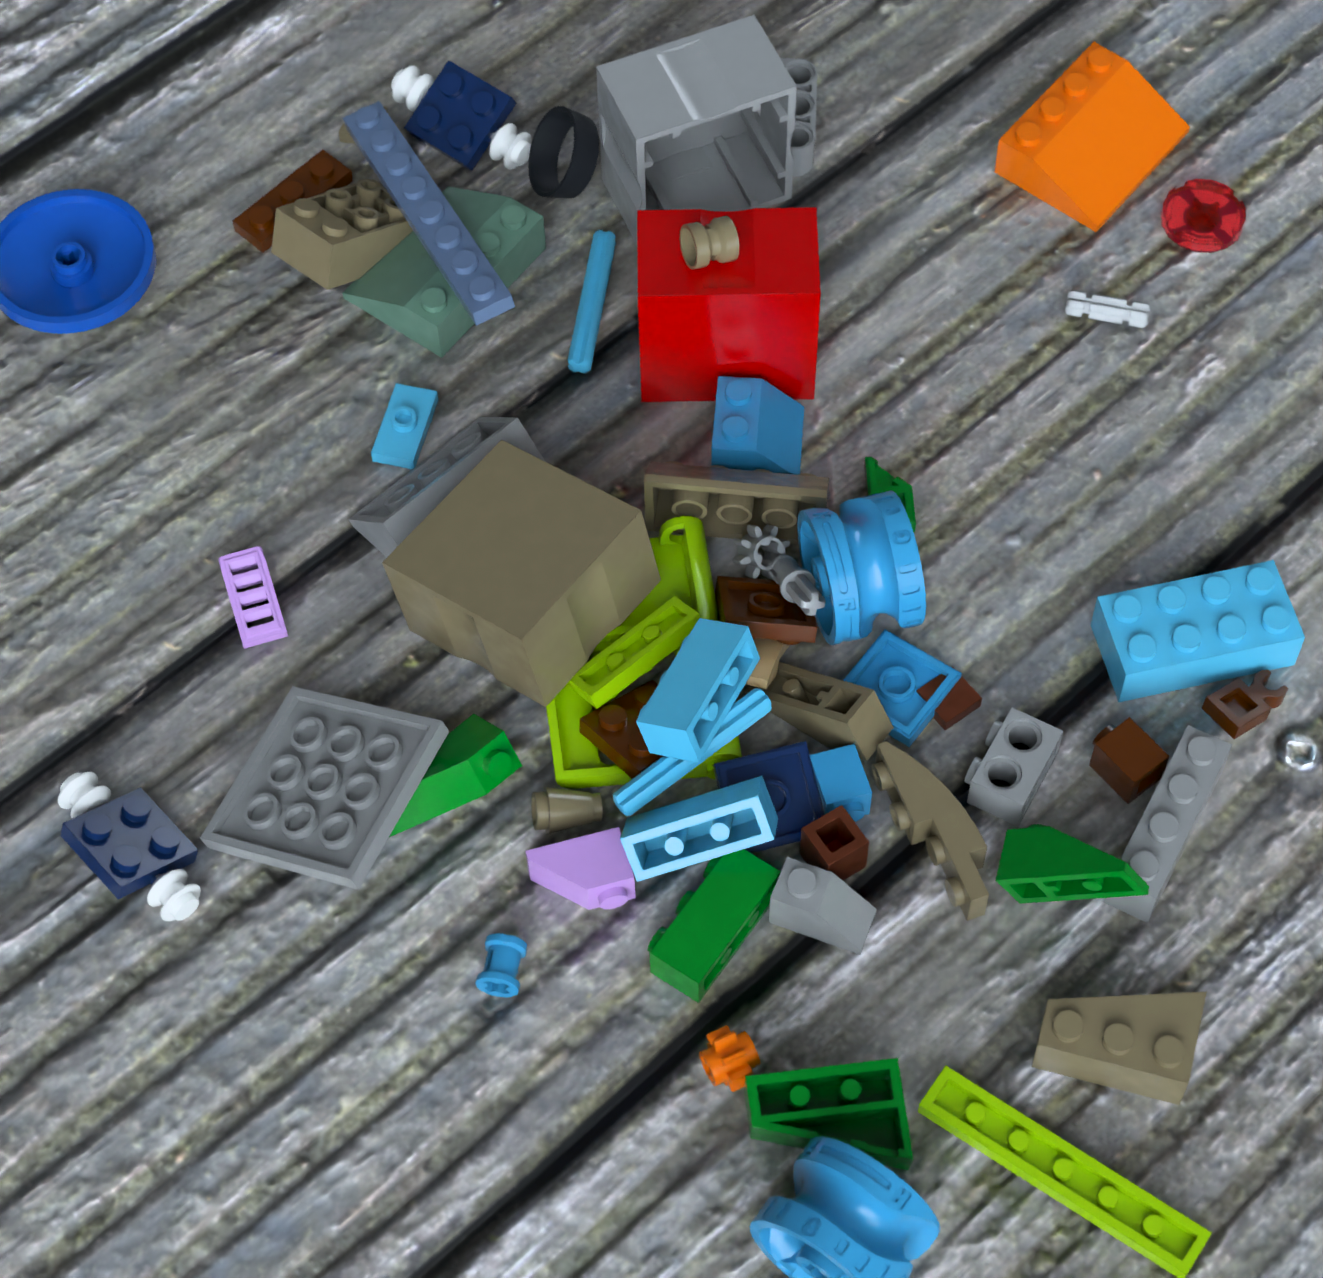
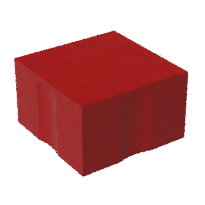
[637,207,821,402]

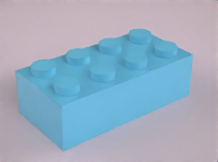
[1091,560,1305,702]

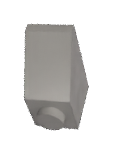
[769,857,877,955]

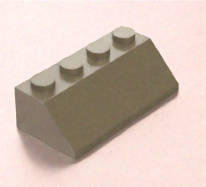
[644,461,829,545]

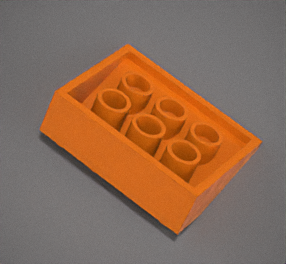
[994,42,1190,232]

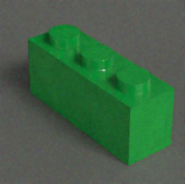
[647,849,781,1003]

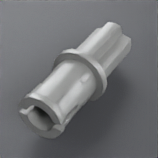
[769,554,825,616]

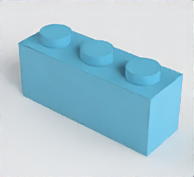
[636,618,760,763]
[620,776,778,882]

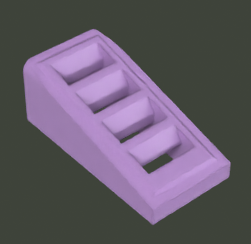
[218,546,288,649]

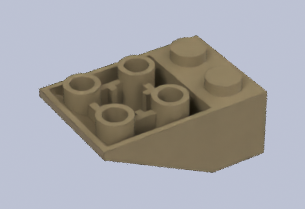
[271,179,413,290]

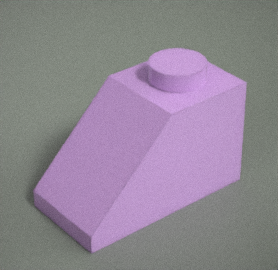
[525,827,636,910]

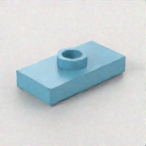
[371,383,439,469]

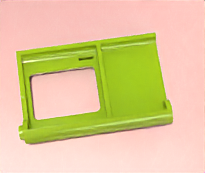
[546,516,742,789]

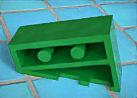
[743,1058,914,1170]

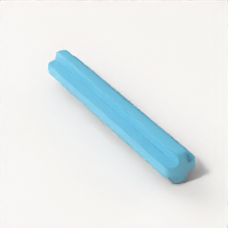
[568,230,616,374]
[613,688,772,816]

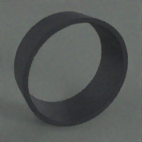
[528,106,599,199]

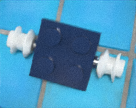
[391,60,531,171]
[58,772,201,921]

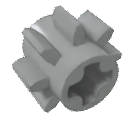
[732,524,790,579]

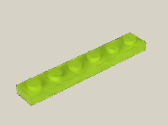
[917,1065,1212,1278]

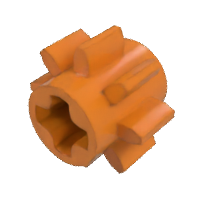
[699,1025,761,1092]

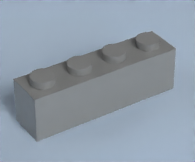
[1104,725,1232,923]

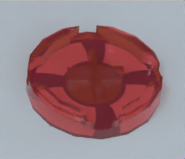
[1161,179,1246,253]

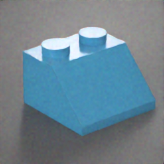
[711,376,804,475]

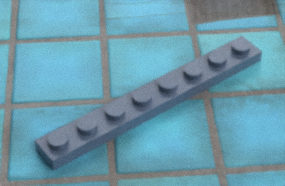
[343,101,515,326]

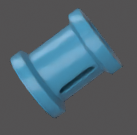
[475,933,527,997]

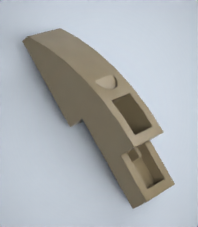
[871,741,989,921]

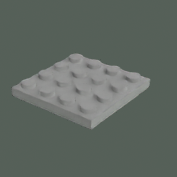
[200,686,449,890]

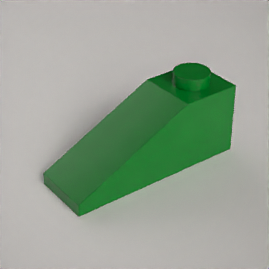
[389,714,522,837]
[995,824,1149,904]

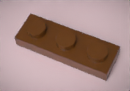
[233,150,353,253]

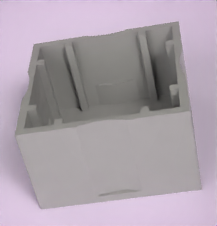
[596,15,797,244]

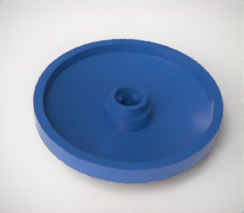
[0,189,156,334]

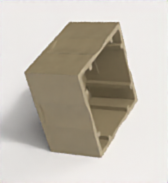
[382,440,661,707]

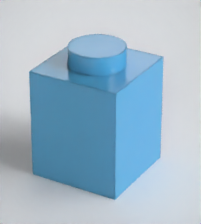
[810,744,872,822]

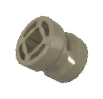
[680,216,740,270]

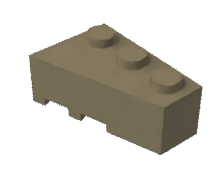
[1031,992,1207,1105]

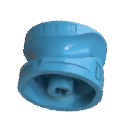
[797,490,926,645]
[749,1137,940,1278]

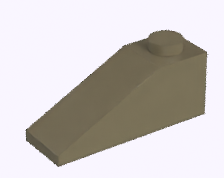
[744,662,894,761]

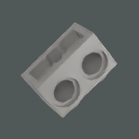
[964,707,1063,827]

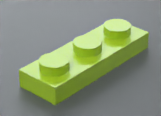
[569,596,701,709]

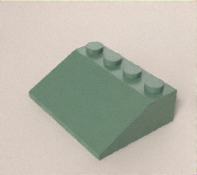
[342,186,546,358]

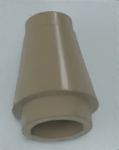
[531,787,603,834]

